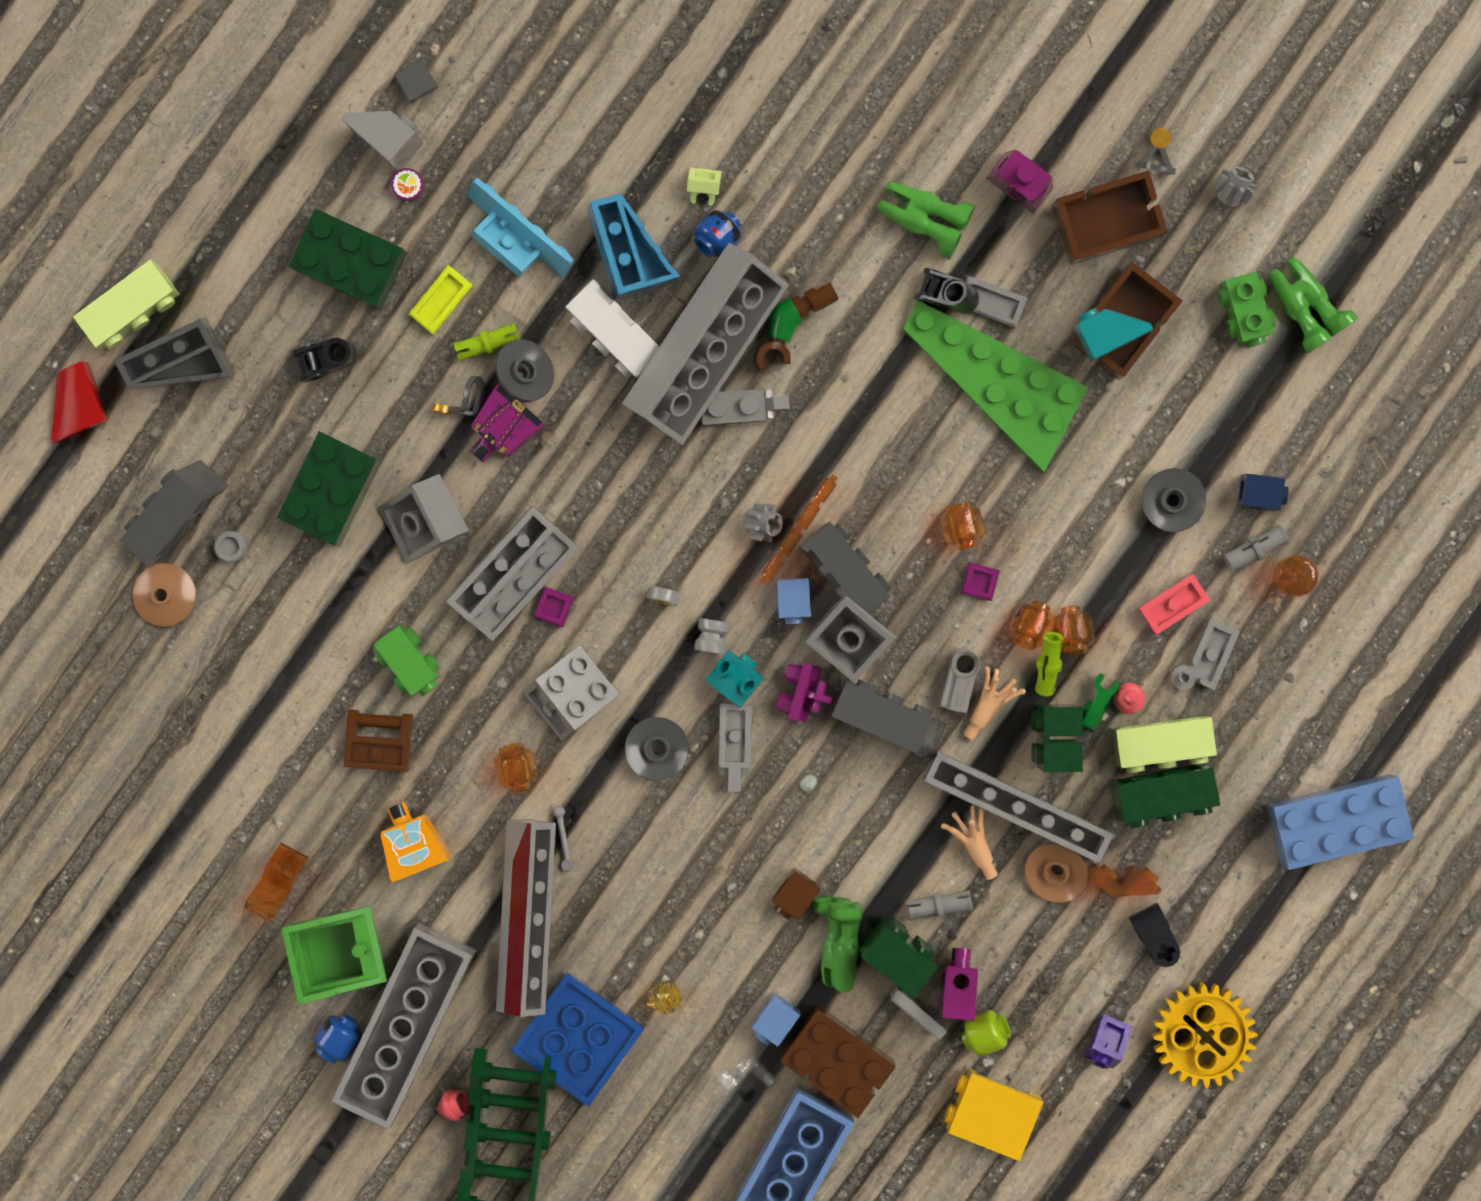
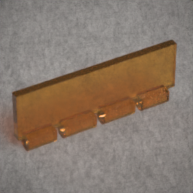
[760,474,837,584]

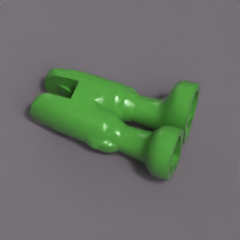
[876,182,975,260]
[1268,257,1358,354]
[812,896,862,992]

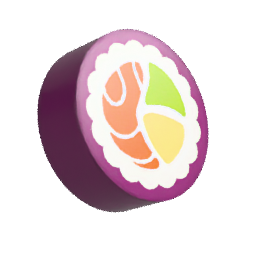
[391,168,424,202]

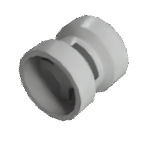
[694,618,730,654]

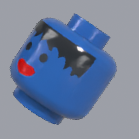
[694,210,741,258]
[314,1014,362,1064]

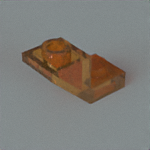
[244,843,309,923]
[1088,863,1162,897]

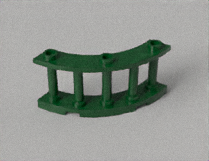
[456,1048,557,1201]

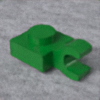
[1083,673,1120,732]

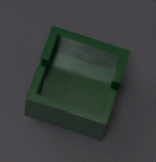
[1031,704,1083,772]

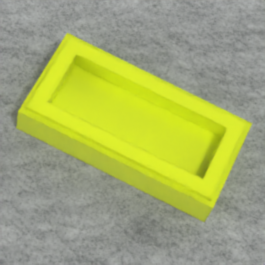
[408,265,474,335]

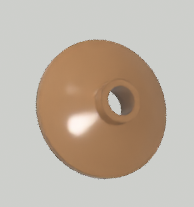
[132,563,196,627]
[1025,842,1089,903]

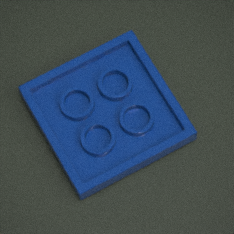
[511,971,645,1107]

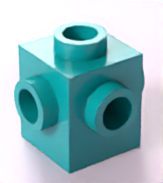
[705,650,764,708]

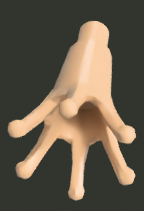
[963,667,1026,740]
[941,805,998,880]

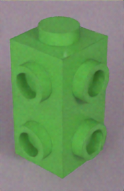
[1218,271,1276,348]
[373,625,441,697]

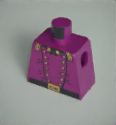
[986,149,1053,214]
[469,383,547,463]
[937,948,978,1021]

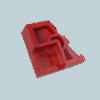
[51,361,108,444]

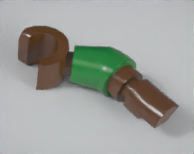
[754,283,839,373]

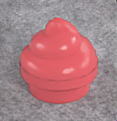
[1113,682,1145,714]
[436,1089,470,1121]

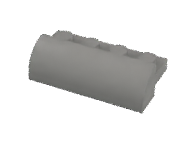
[446,506,578,641]

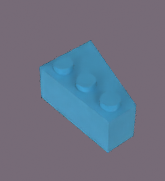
[587,193,680,300]

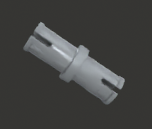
[1223,525,1290,572]
[907,890,973,921]

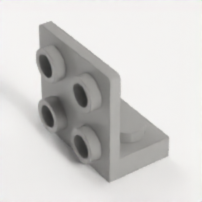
[522,646,618,741]

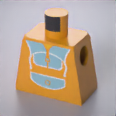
[381,801,452,883]

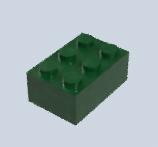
[288,208,408,311]
[277,431,382,547]
[1109,763,1221,828]
[859,915,938,998]

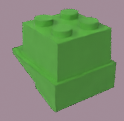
[281,906,387,1005]

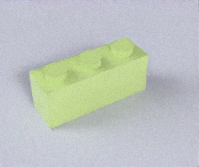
[73,260,180,351]
[1112,716,1217,773]

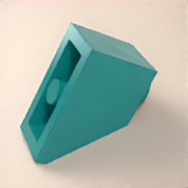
[1073,308,1153,361]

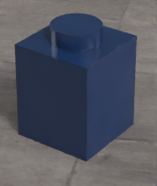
[1237,473,1289,512]

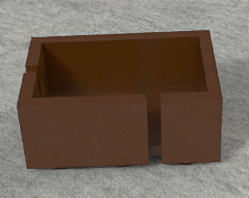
[1052,170,1168,265]
[1068,262,1183,381]
[780,1004,896,1118]

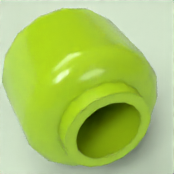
[961,1010,1011,1056]

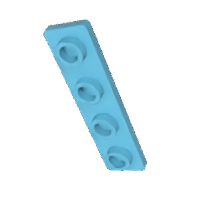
[467,178,574,277]

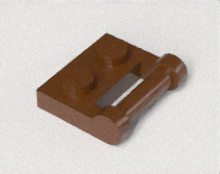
[344,709,413,772]

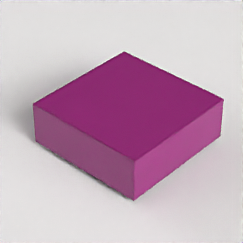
[960,562,1000,601]
[533,586,575,627]

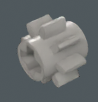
[1214,166,1257,207]
[743,502,783,542]

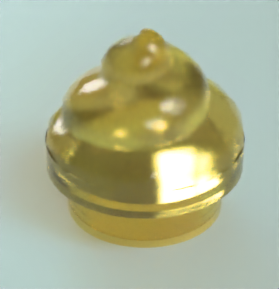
[647,982,682,1014]

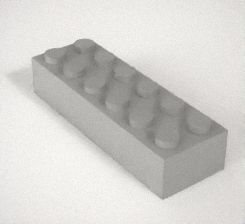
[622,243,789,445]
[331,923,476,1129]

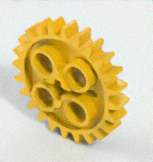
[1151,982,1258,1088]

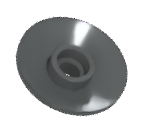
[495,339,554,402]
[1142,468,1206,532]
[625,717,689,781]

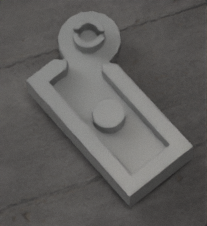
[1170,619,1240,690]

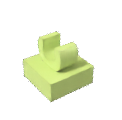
[687,167,722,205]

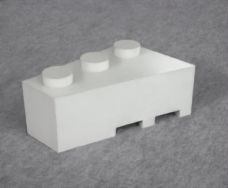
[566,279,659,380]

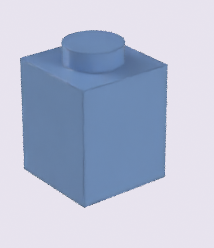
[777,578,811,624]
[752,992,800,1046]

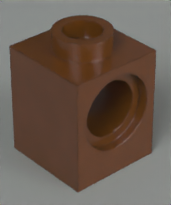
[772,867,821,920]

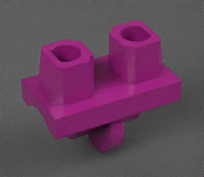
[776,663,833,722]

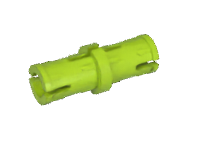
[454,322,520,362]
[1035,632,1064,696]

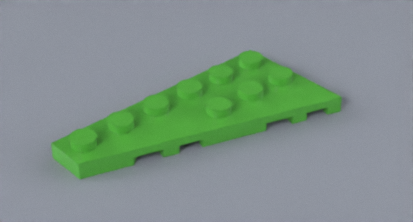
[903,300,1088,473]

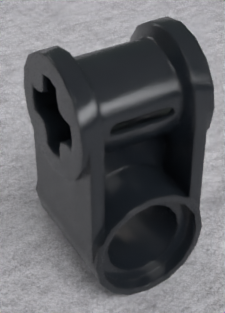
[914,268,979,314]
[291,337,357,383]
[1129,903,1181,967]

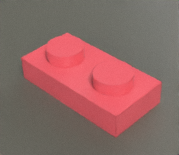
[1138,574,1210,635]

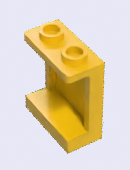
[943,1068,1043,1161]

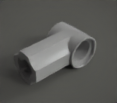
[939,647,980,713]

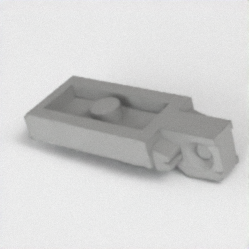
[702,389,790,426]
[719,704,752,792]

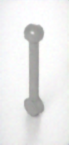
[553,806,574,872]

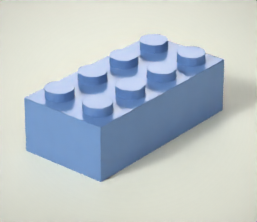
[1266,774,1414,870]
[736,1085,854,1201]

